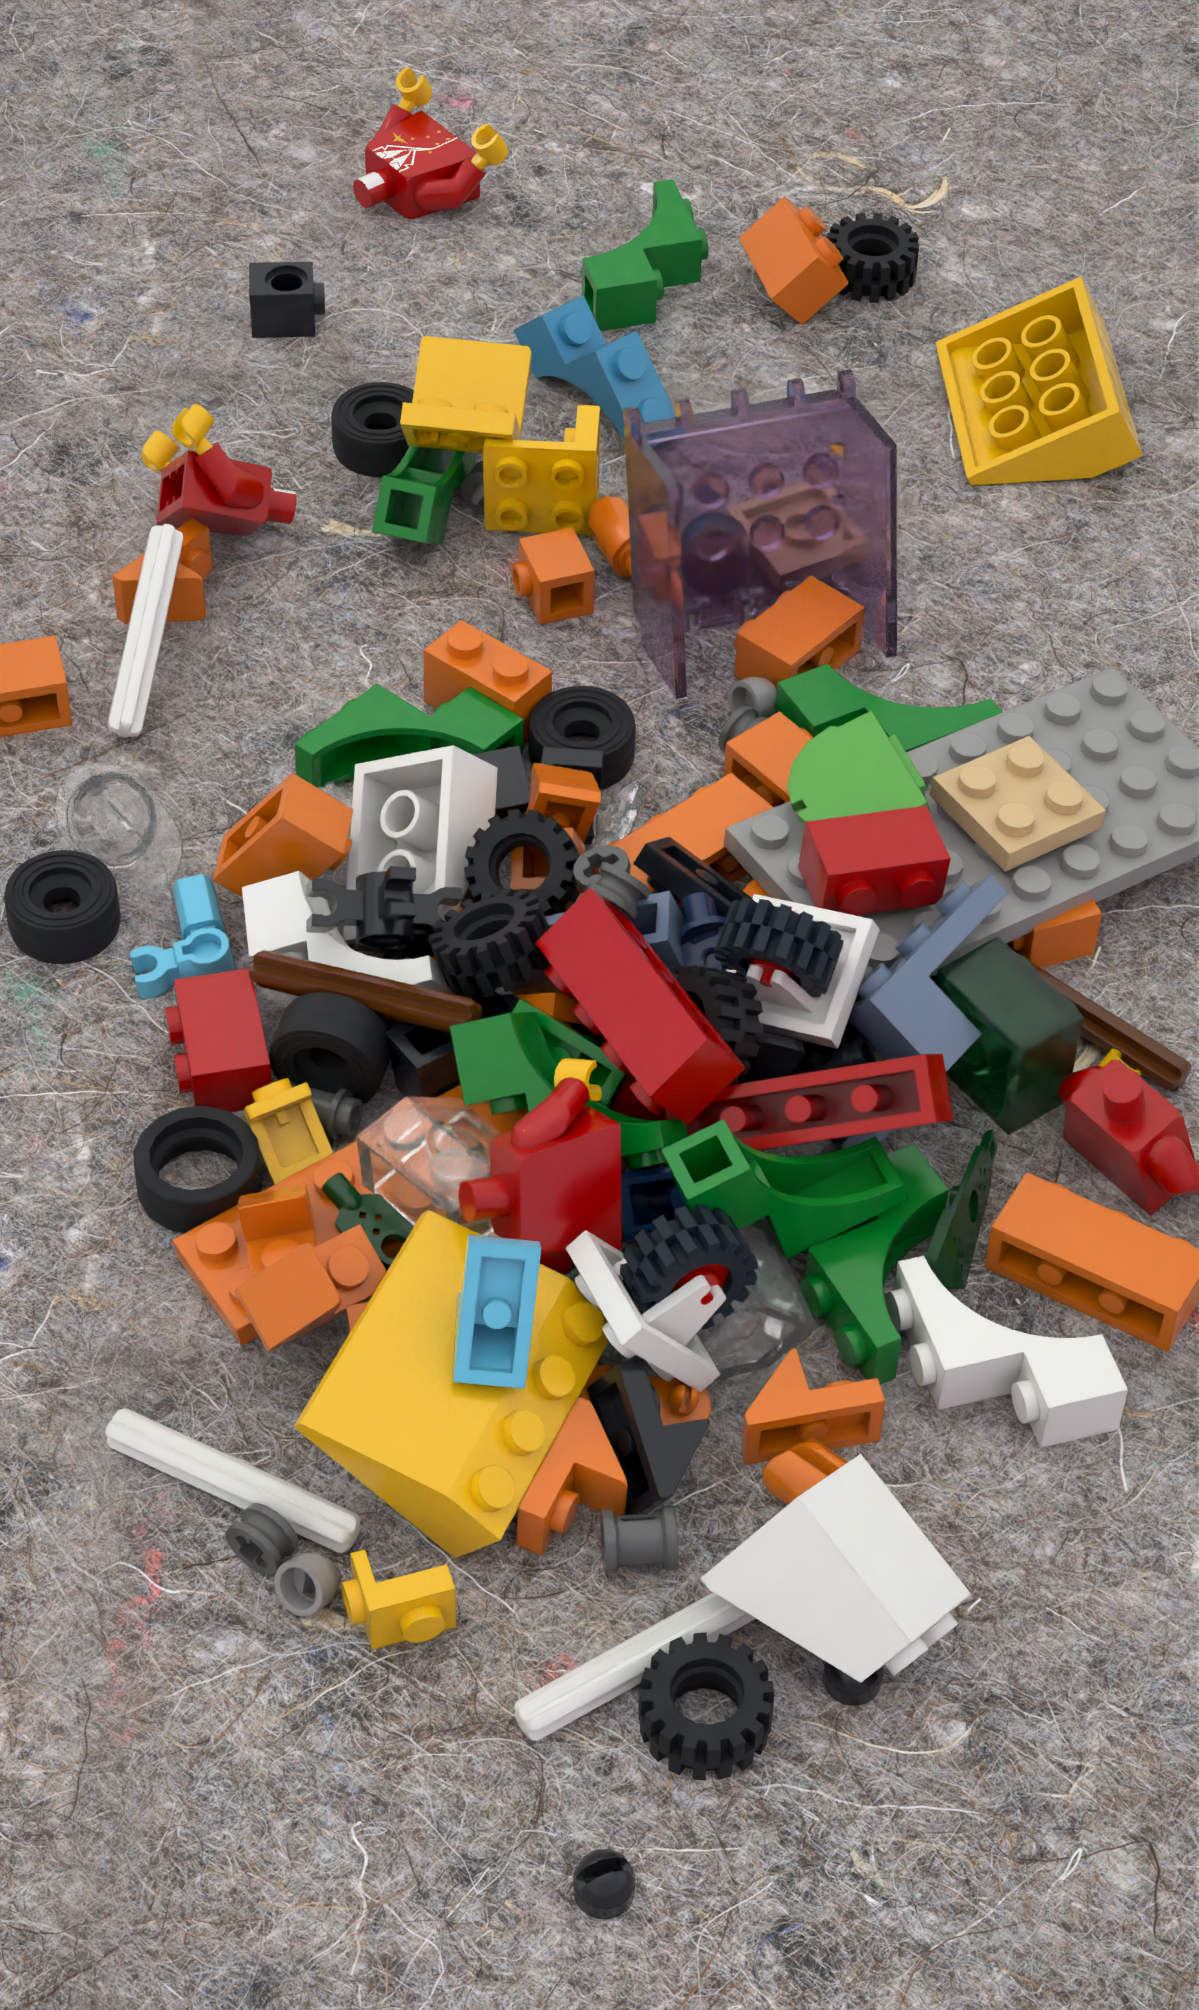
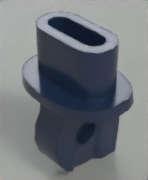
[681,892,727,971]

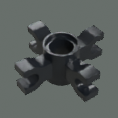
[306,866,462,952]

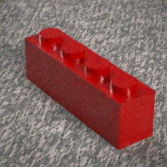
[535,888,746,1125]
[665,1053,953,1151]

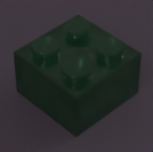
[936,937,1084,1135]

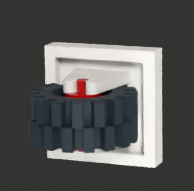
[714,894,880,1049]
[566,1204,759,1392]

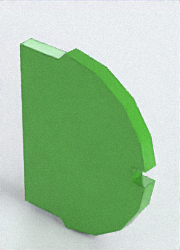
[787,710,930,826]

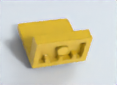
[400,336,532,453]
[483,405,600,535]

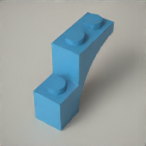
[513,295,684,455]

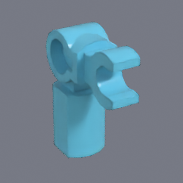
[129,874,235,998]

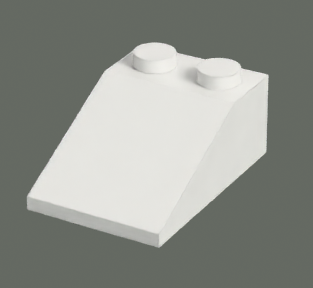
[343,745,498,944]

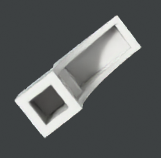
[242,871,456,1019]
[887,1256,1128,1448]

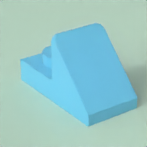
[453,1235,541,1389]

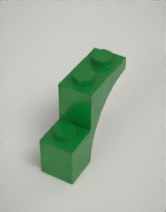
[582,179,709,331]
[372,446,477,543]
[775,664,1003,752]
[295,684,524,792]
[450,1012,688,1170]
[661,1119,909,1259]
[801,1143,949,1385]

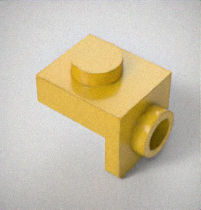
[244,1078,333,1185]
[341,1549,456,1650]

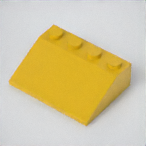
[935,276,1143,486]
[293,1210,609,1558]

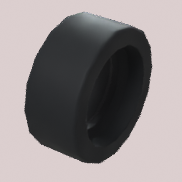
[133,1106,262,1233]

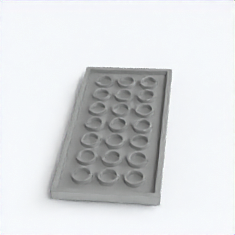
[724,667,1199,978]

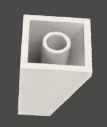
[701,1454,971,1683]

